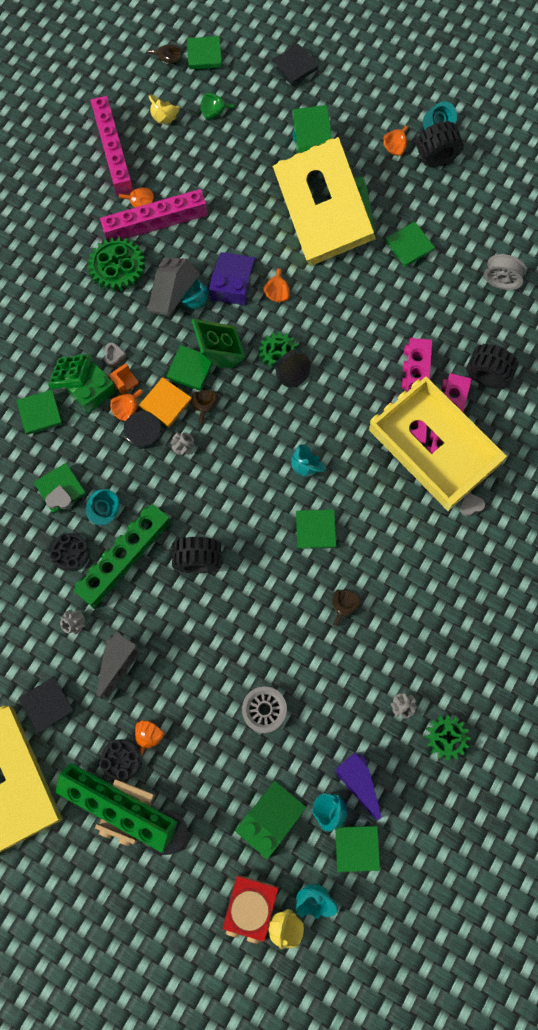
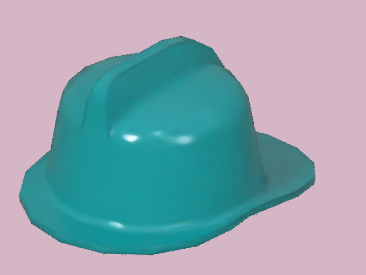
[423,102,457,130]

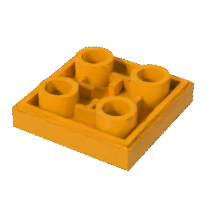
[139,377,192,427]

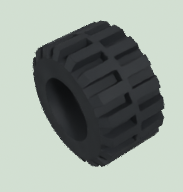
[416,121,464,168]
[466,344,519,389]
[172,537,221,573]

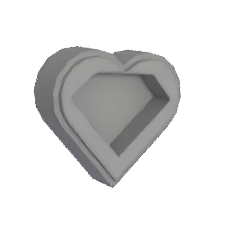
[104,343,127,367]
[46,485,72,509]
[460,493,485,517]

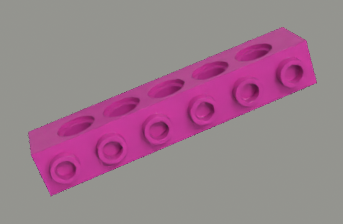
[91,96,133,196]
[100,189,207,242]
[402,338,432,446]
[426,373,471,454]

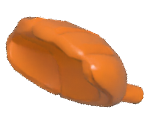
[383,126,408,156]
[119,187,154,208]
[264,269,290,303]
[110,389,143,421]
[135,720,165,756]

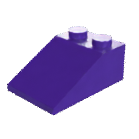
[209,252,255,305]
[334,753,382,820]

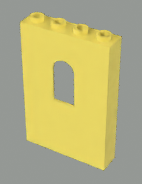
[273,137,376,266]
[369,377,507,511]
[0,705,63,853]

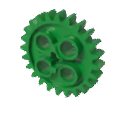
[87,237,146,292]

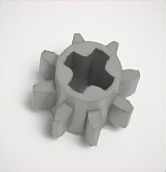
[171,432,195,455]
[60,609,85,635]
[391,693,417,719]

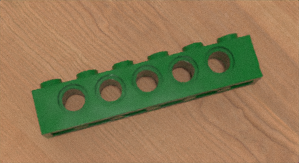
[73,504,171,609]
[55,763,178,853]

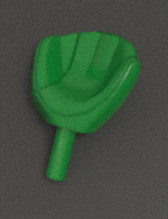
[200,92,234,119]

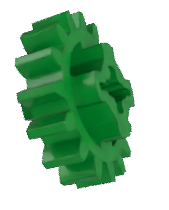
[259,331,298,370]
[424,715,470,761]

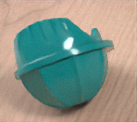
[180,279,208,309]
[291,444,326,477]
[86,489,120,526]
[312,793,348,832]
[296,883,338,919]

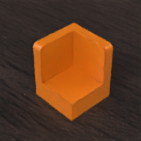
[108,363,139,395]

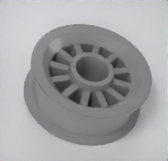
[484,254,527,290]
[242,686,287,733]

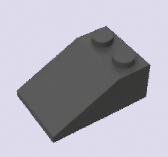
[147,258,200,315]
[96,632,142,701]

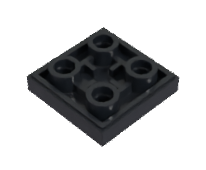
[272,43,318,86]
[19,677,75,733]

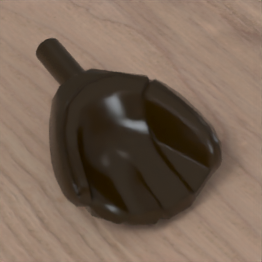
[149,44,181,64]
[192,390,219,424]
[332,589,361,627]

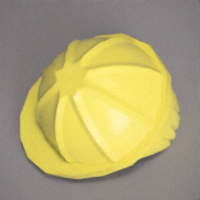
[149,94,180,124]
[268,909,304,949]

